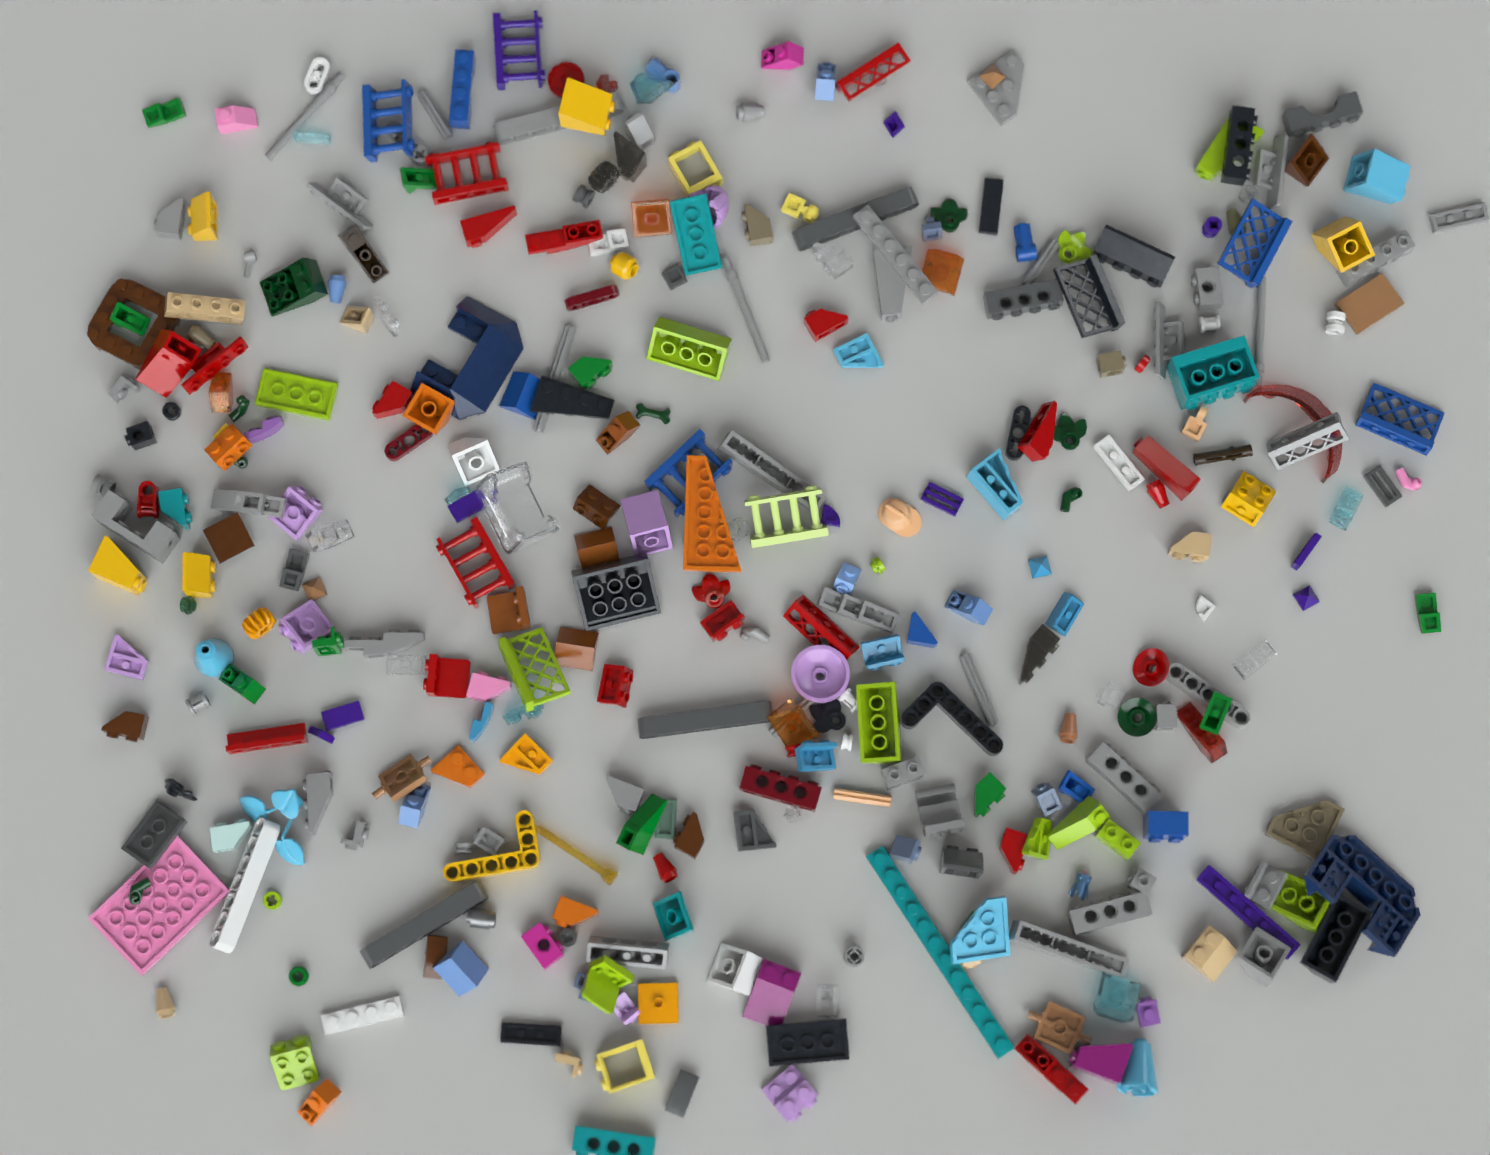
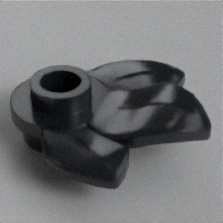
[809,699,846,733]
[164,779,197,801]

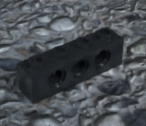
[1220,105,1258,186]

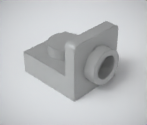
[108,376,140,403]

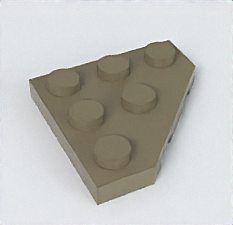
[1265,800,1345,860]

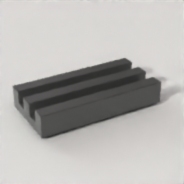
[1363,465,1402,508]

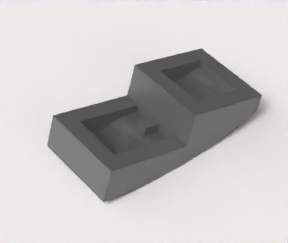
[279,549,310,591]
[665,1070,699,1118]

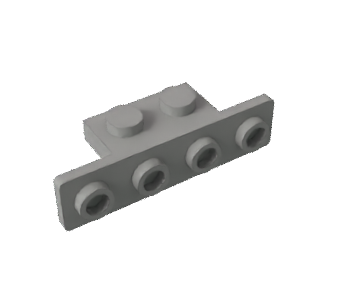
[1253,134,1288,209]
[307,177,374,230]
[1153,302,1184,380]

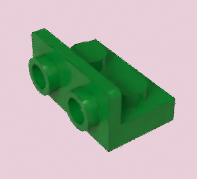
[312,626,344,656]

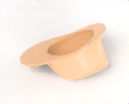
[878,498,922,537]

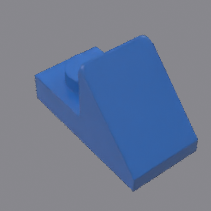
[1058,770,1095,804]

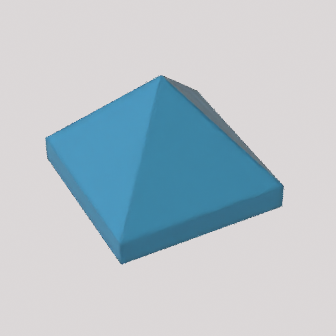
[1028,556,1052,579]

